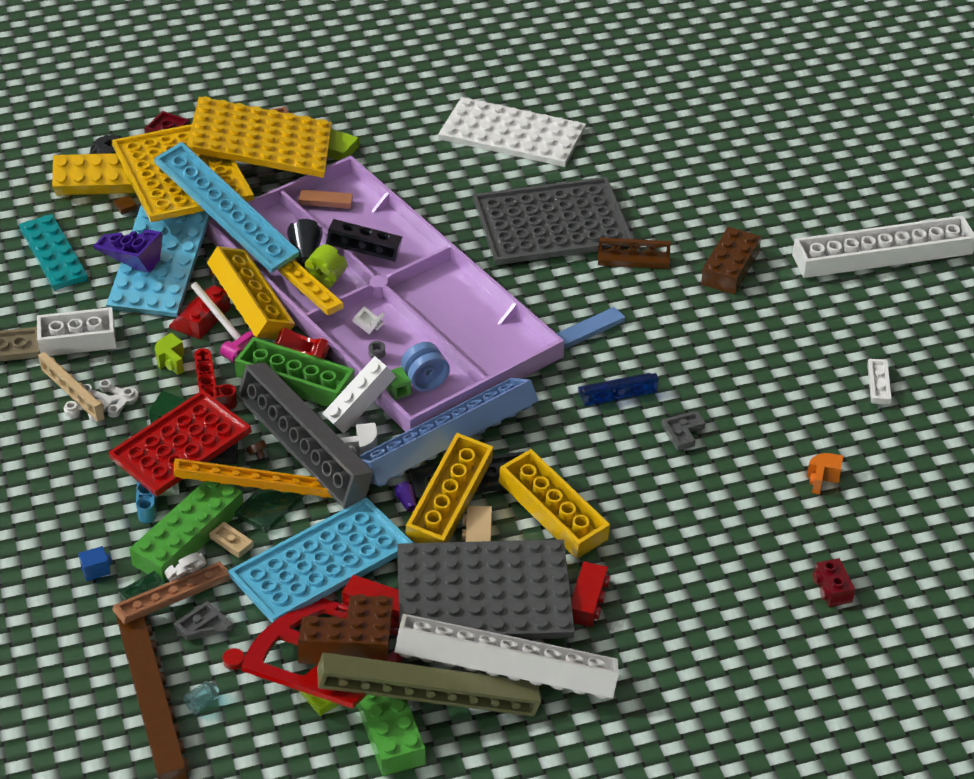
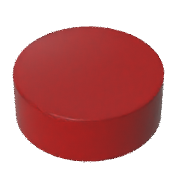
[223,648,244,670]

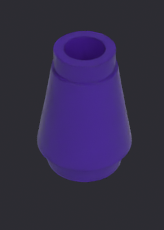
[394,481,417,512]

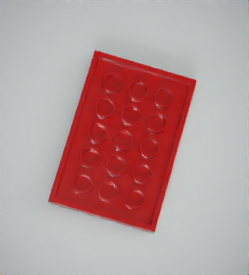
[108,390,252,497]

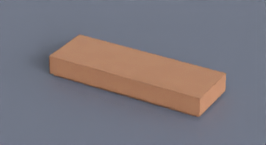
[299,190,353,209]

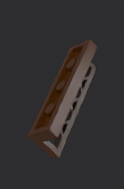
[598,237,671,269]

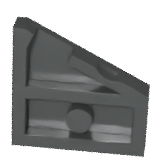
[173,601,234,641]

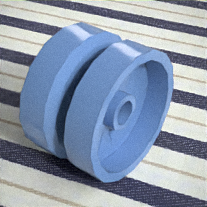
[401,342,450,391]

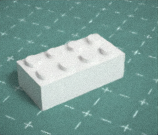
[37,307,116,356]

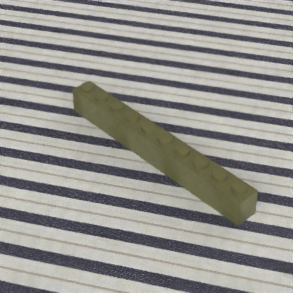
[317,652,541,717]

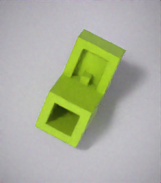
[155,333,185,375]

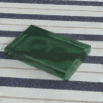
[235,488,304,533]

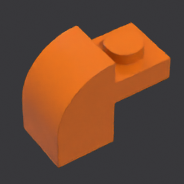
[807,453,843,495]

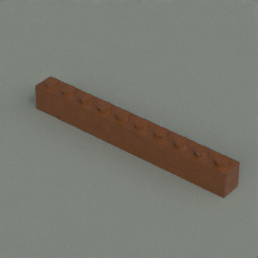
[116,614,190,779]

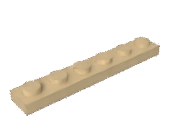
[38,352,105,422]

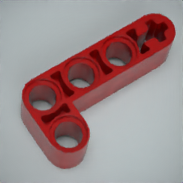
[194,348,238,410]

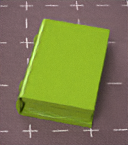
[327,129,360,161]

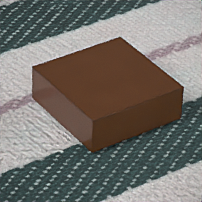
[113,195,137,215]

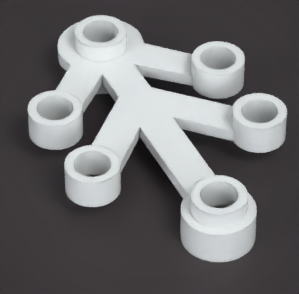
[64,379,138,422]

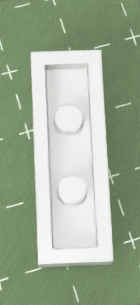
[867,359,891,404]

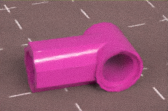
[220,331,256,364]

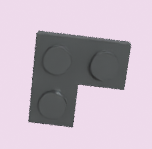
[661,410,705,451]

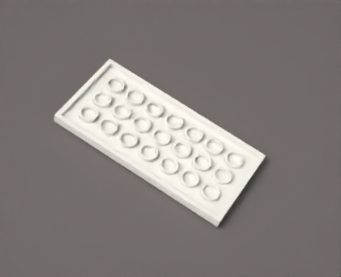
[438,97,586,167]

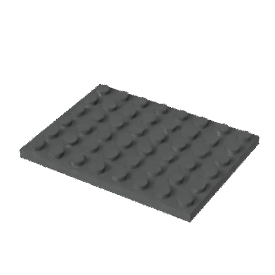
[473,177,633,265]
[397,539,574,639]

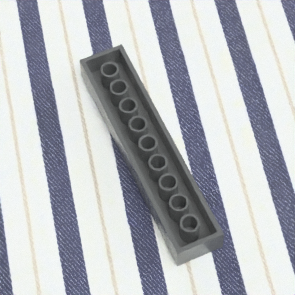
[237,363,374,508]

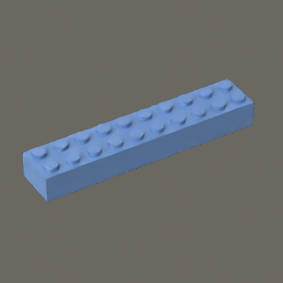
[358,378,538,486]

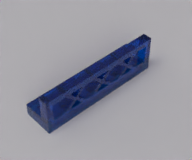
[578,373,658,406]

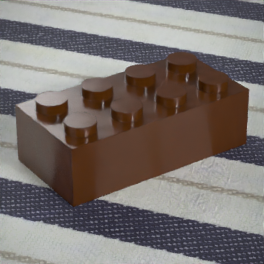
[701,227,761,295]

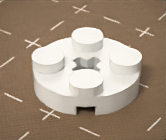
[164,552,207,582]

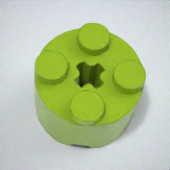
[305,244,347,288]

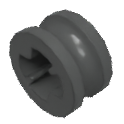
[368,341,386,359]

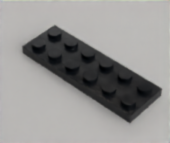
[409,451,526,502]

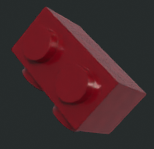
[812,558,855,607]

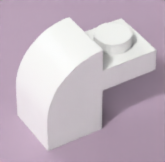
[340,422,378,455]

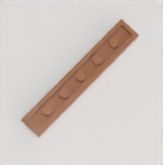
[113,562,231,624]

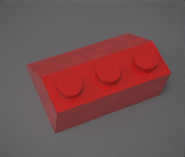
[169,285,231,340]

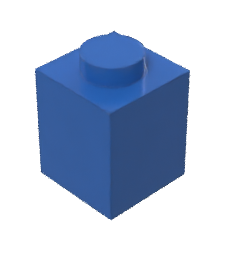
[78,546,113,582]

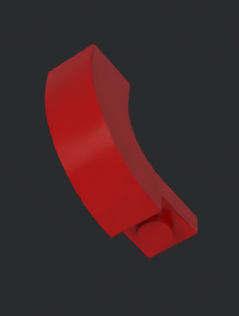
[274,328,330,359]

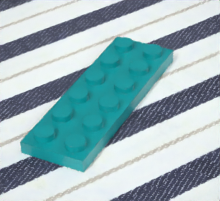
[19,214,88,291]

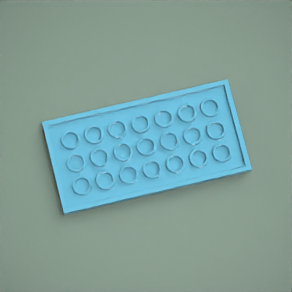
[106,204,210,317]
[228,497,413,623]

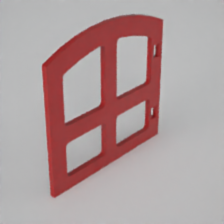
[242,598,405,709]

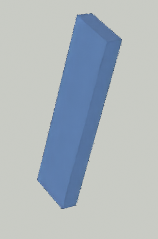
[556,307,625,349]

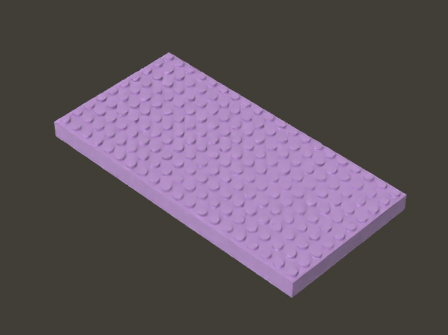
[206,156,564,432]

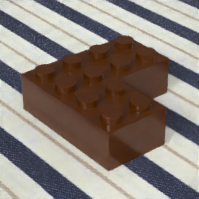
[298,595,393,664]

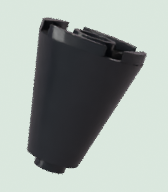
[287,219,323,269]

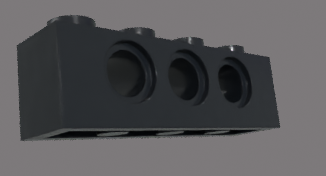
[326,219,403,262]

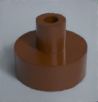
[246,440,267,460]

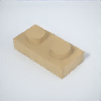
[209,522,254,558]

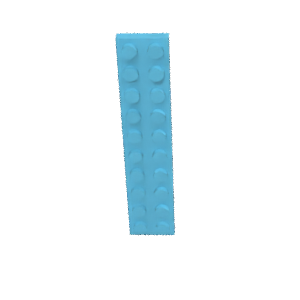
[154,142,299,273]

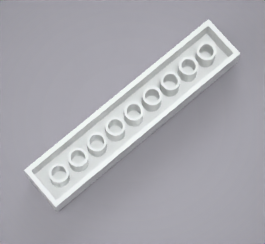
[792,216,974,278]
[394,614,619,699]

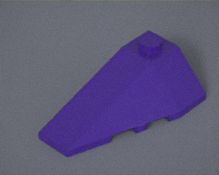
[93,230,163,273]

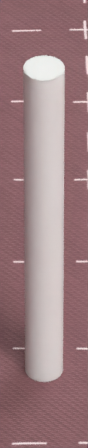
[191,282,241,340]

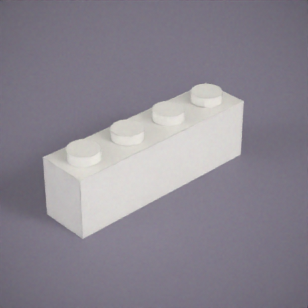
[322,357,397,434]

